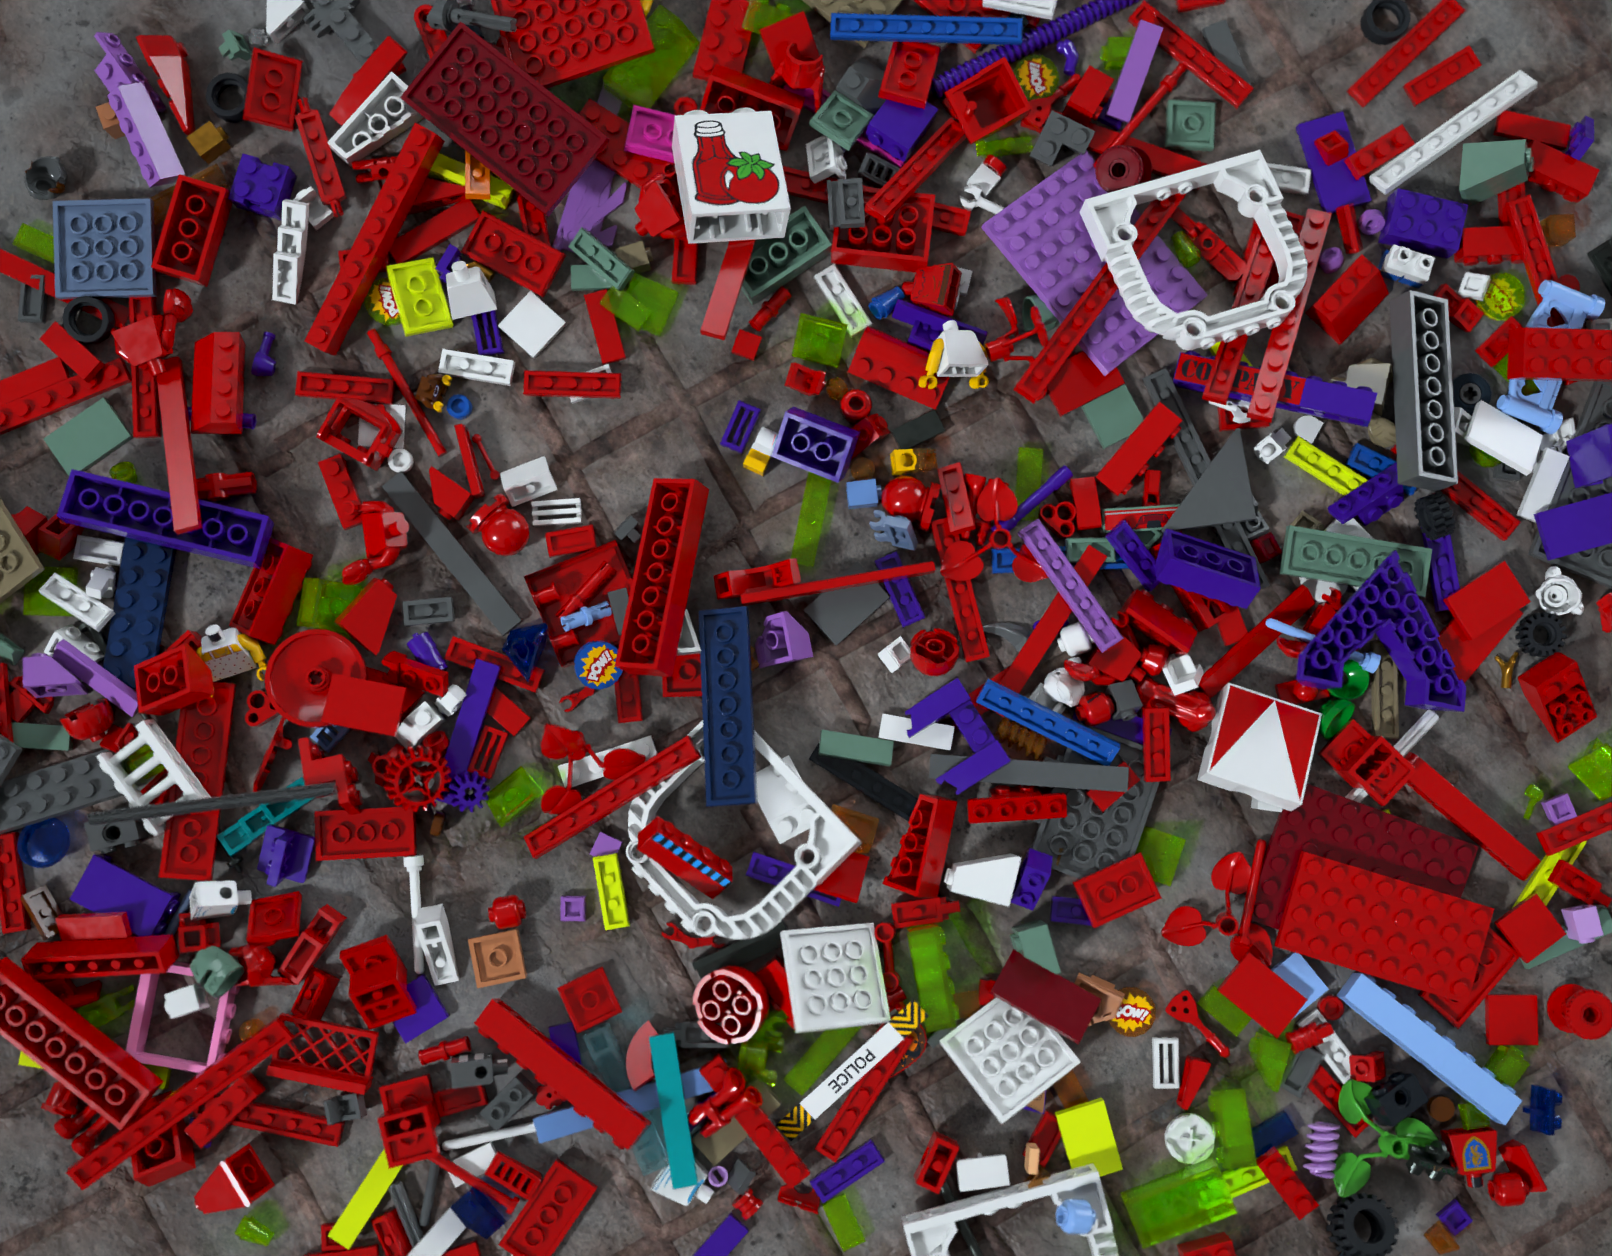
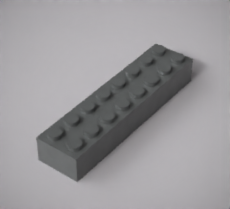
[1389,290,1458,491]

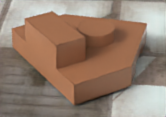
[1074,973,1125,1027]

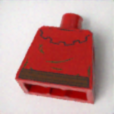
[902,263,962,316]

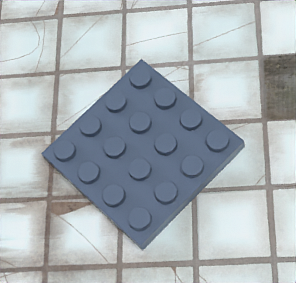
[53,198,157,299]

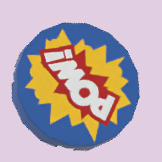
[574,640,623,689]

